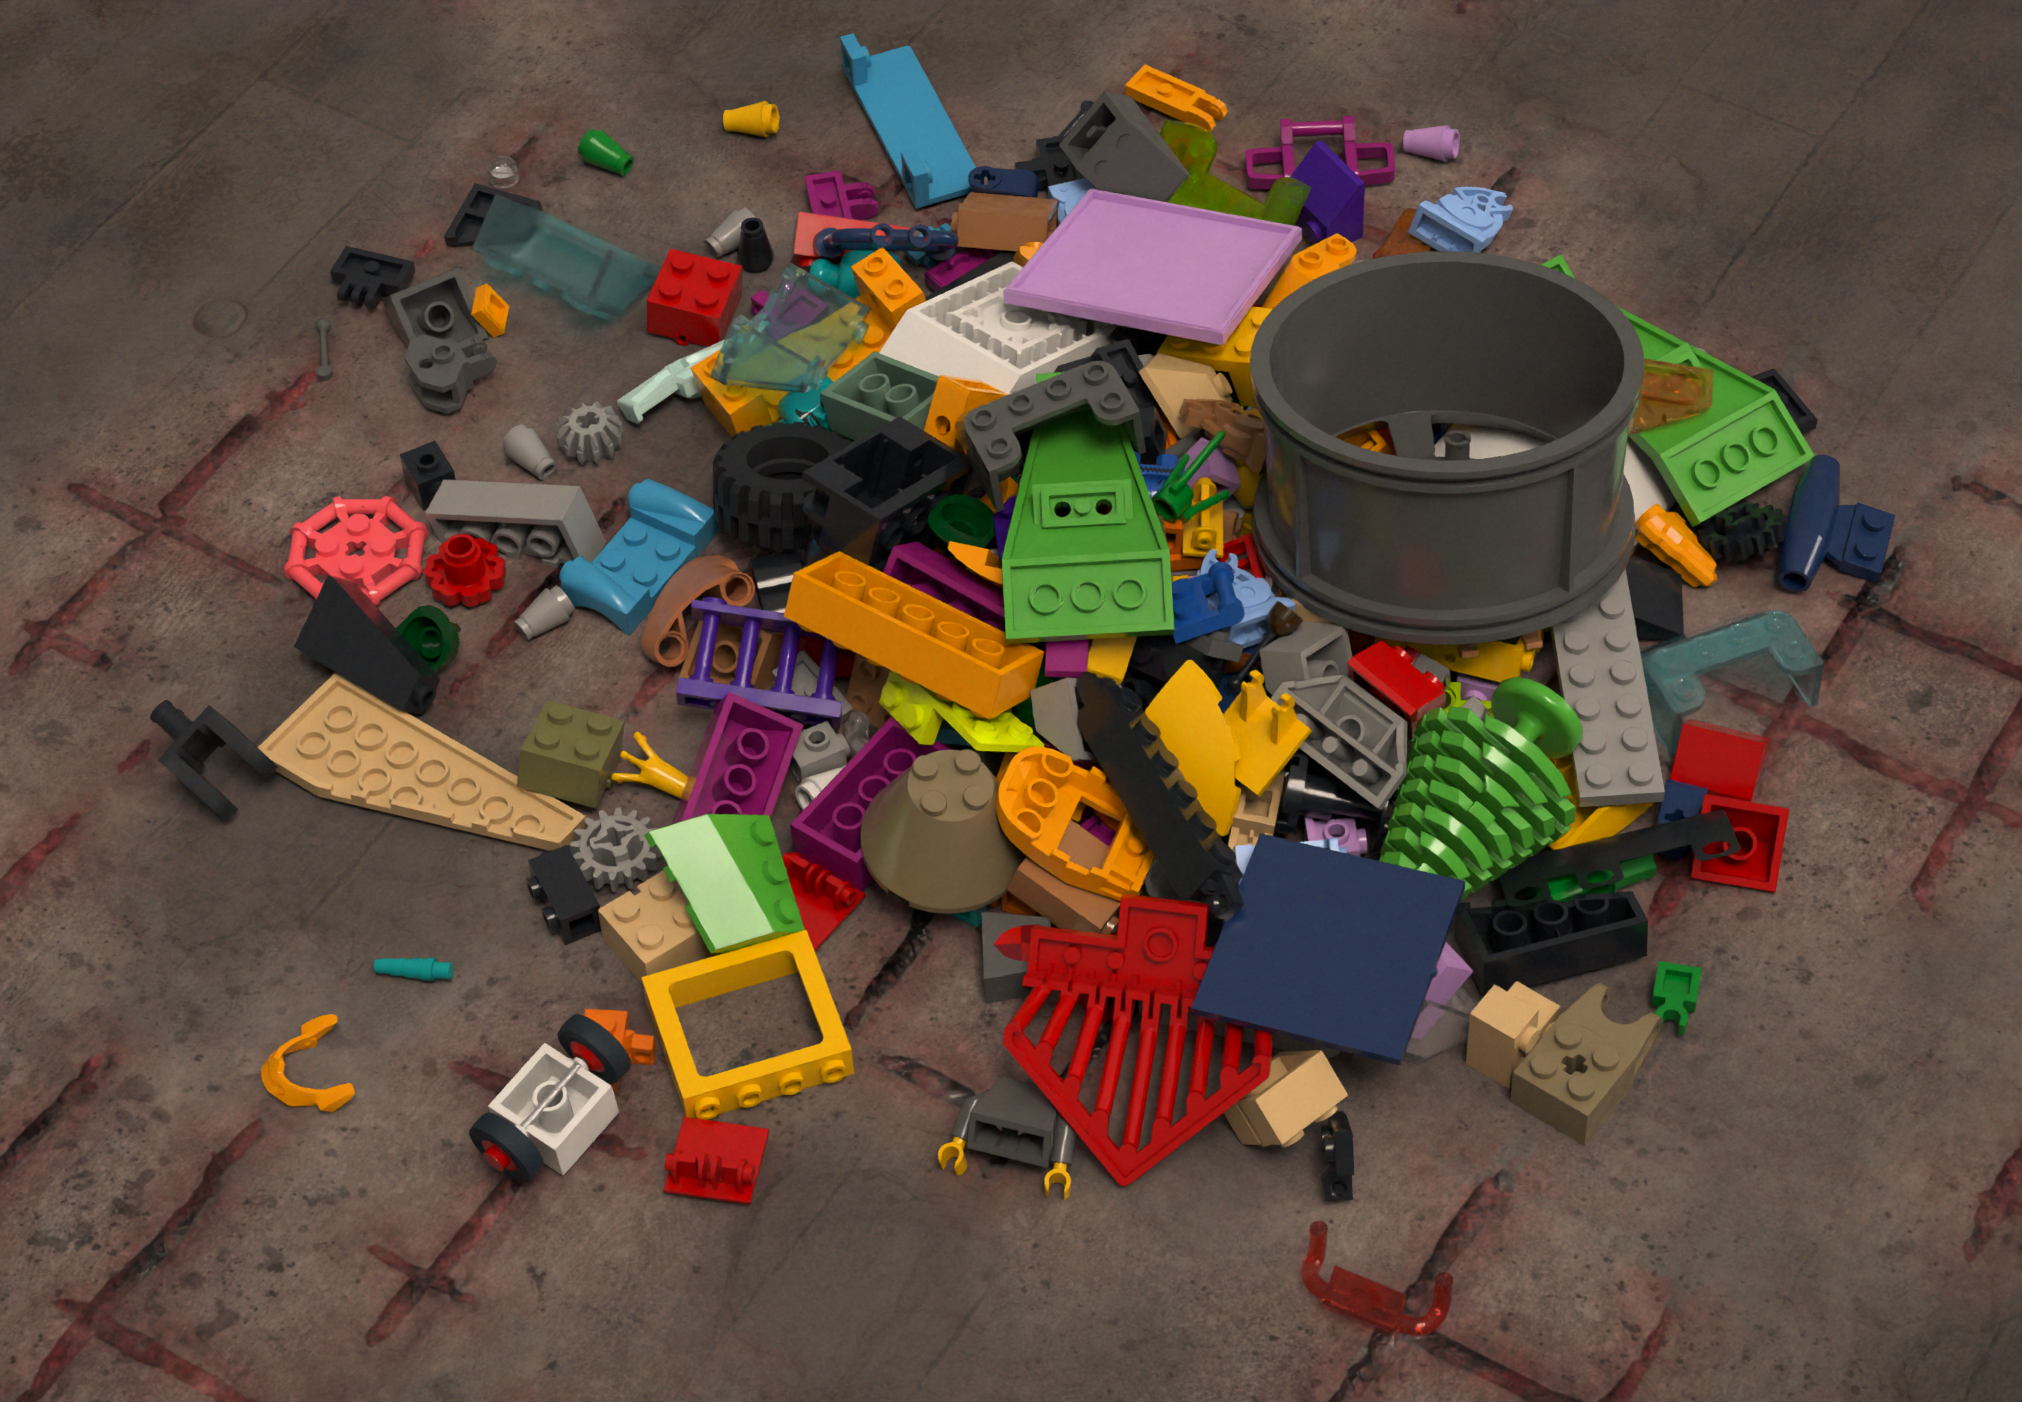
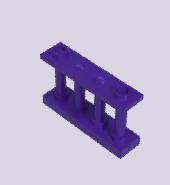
[676,597,842,729]

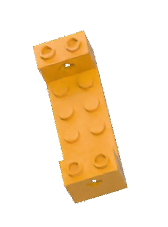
[691,247,926,438]

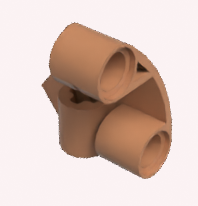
[641,555,755,667]

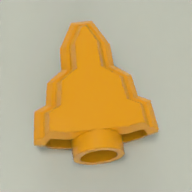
[1635,504,1717,588]

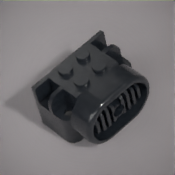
[801,416,974,572]

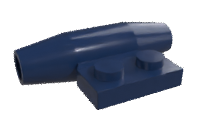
[1778,455,1895,592]

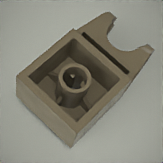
[1510,983,1662,1146]

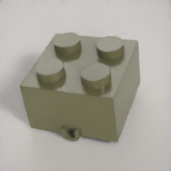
[517,700,625,808]

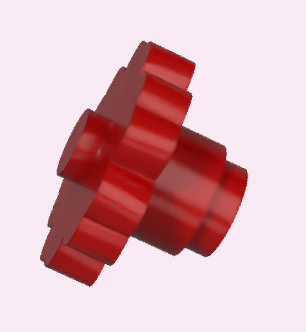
[424,534,507,607]

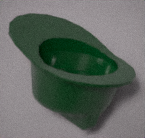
[927,494,996,558]
[396,605,461,672]

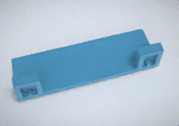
[840,33,976,209]

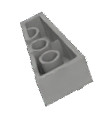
[425,480,606,568]

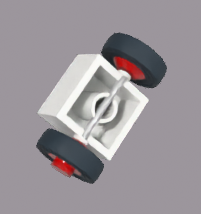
[469,1014,631,1183]

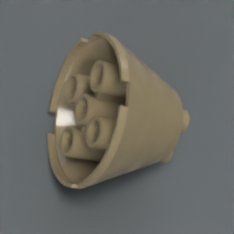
[860,749,1027,914]

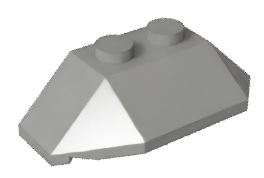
[1271,674,1407,810]

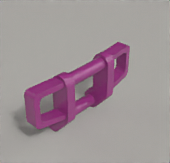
[1245,116,1395,190]

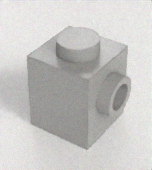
[788,721,851,785]

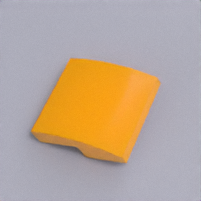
[948,541,1003,589]

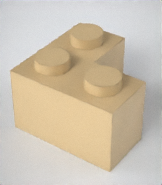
[1466,981,1560,1089]

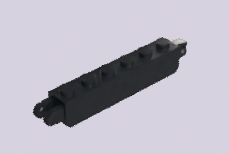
[1075,671,1244,921]

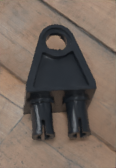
[150,700,278,822]

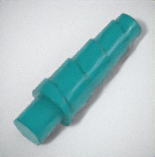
[374,957,454,981]

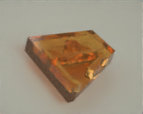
[1629,359,1713,434]

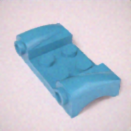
[559,479,719,635]

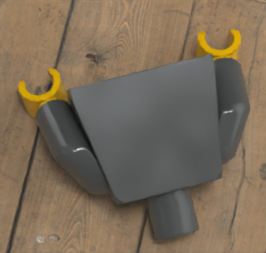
[938,1077,1076,1200]

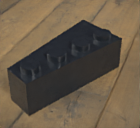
[1455,891,1648,997]

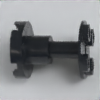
[1276,750,1399,851]

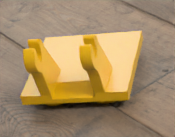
[1223,670,1312,797]

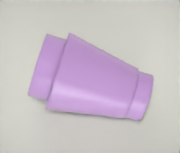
[1403,125,1460,162]

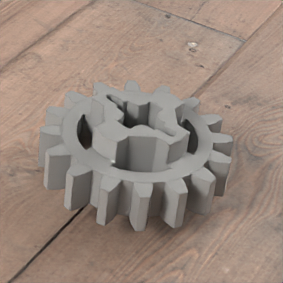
[570,807,662,892]

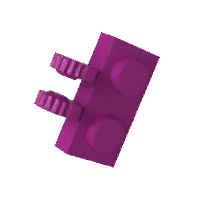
[804,170,879,220]

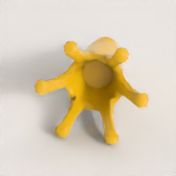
[611,732,689,799]

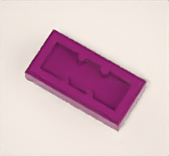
[924,247,999,291]

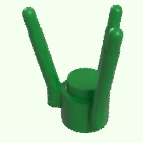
[1152,430,1230,523]

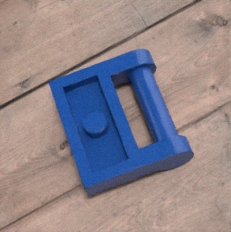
[1172,562,1245,644]

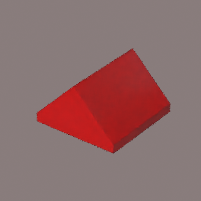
[1670,719,1771,802]
[1691,794,1790,892]

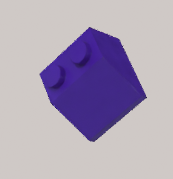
[1282,140,1365,244]

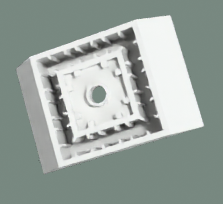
[879,261,1132,394]

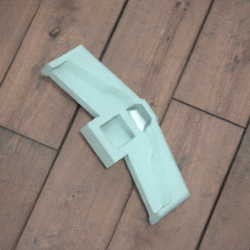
[617,332,766,424]

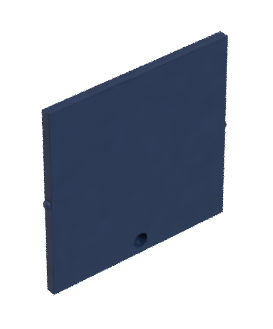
[1191,833,1465,1066]

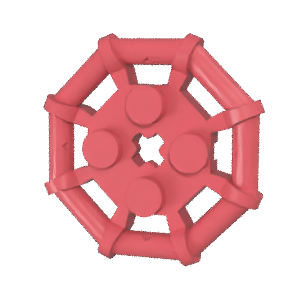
[283,496,429,606]

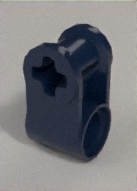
[968,166,1040,198]
[1657,779,1709,860]

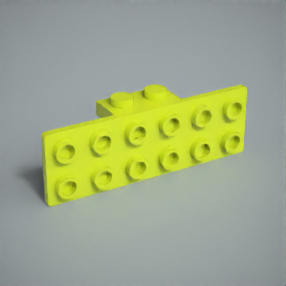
[879,670,1044,752]

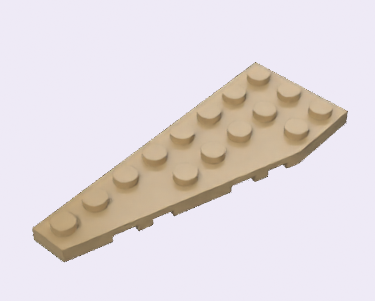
[258,672,586,851]

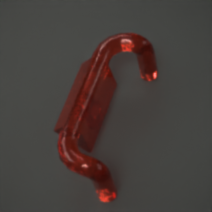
[1301,1221,1453,1336]

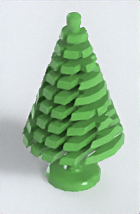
[1379,677,1583,901]

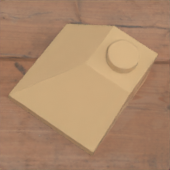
[1139,353,1232,439]

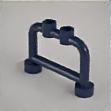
[813,223,959,262]

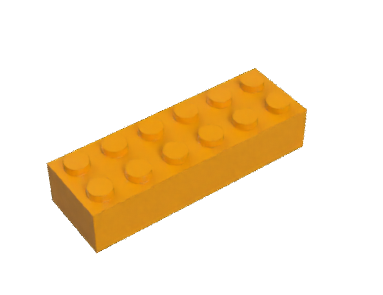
[784,551,1044,720]

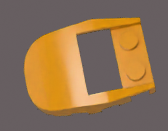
[996,746,1155,901]

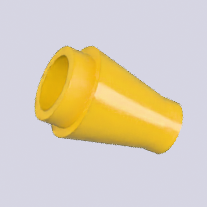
[723,101,779,137]

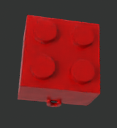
[646,248,742,347]

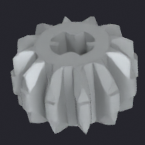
[557,401,623,466]

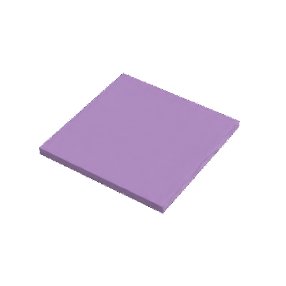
[1003,189,1302,345]

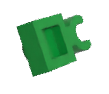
[1651,961,1702,1036]

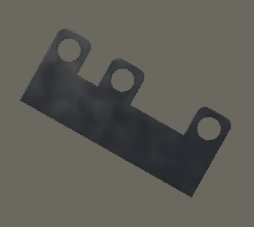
[1499,809,1741,907]

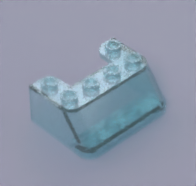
[472,195,661,320]
[1640,610,1825,756]

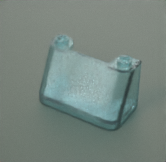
[710,263,871,393]

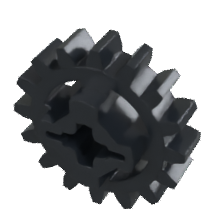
[1698,503,1787,561]

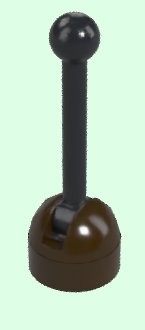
[1227,601,1303,692]

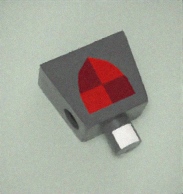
[981,912,1051,1003]

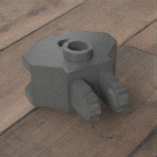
[404,334,498,414]

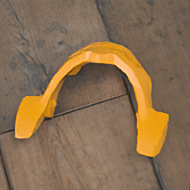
[261,1014,355,1113]

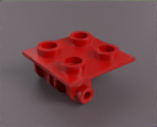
[782,852,866,951]
[663,1117,770,1205]

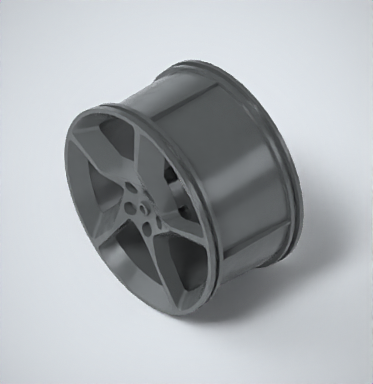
[1250,251,1644,645]

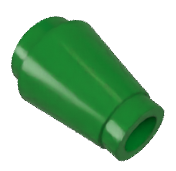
[578,129,634,176]

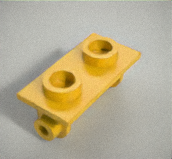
[1182,477,1223,558]

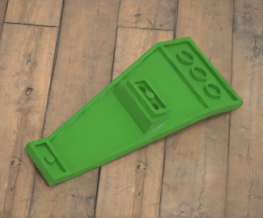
[1541,254,1815,527]
[1002,372,1175,644]

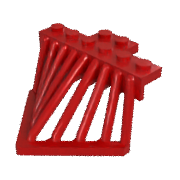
[1003,894,1272,1186]

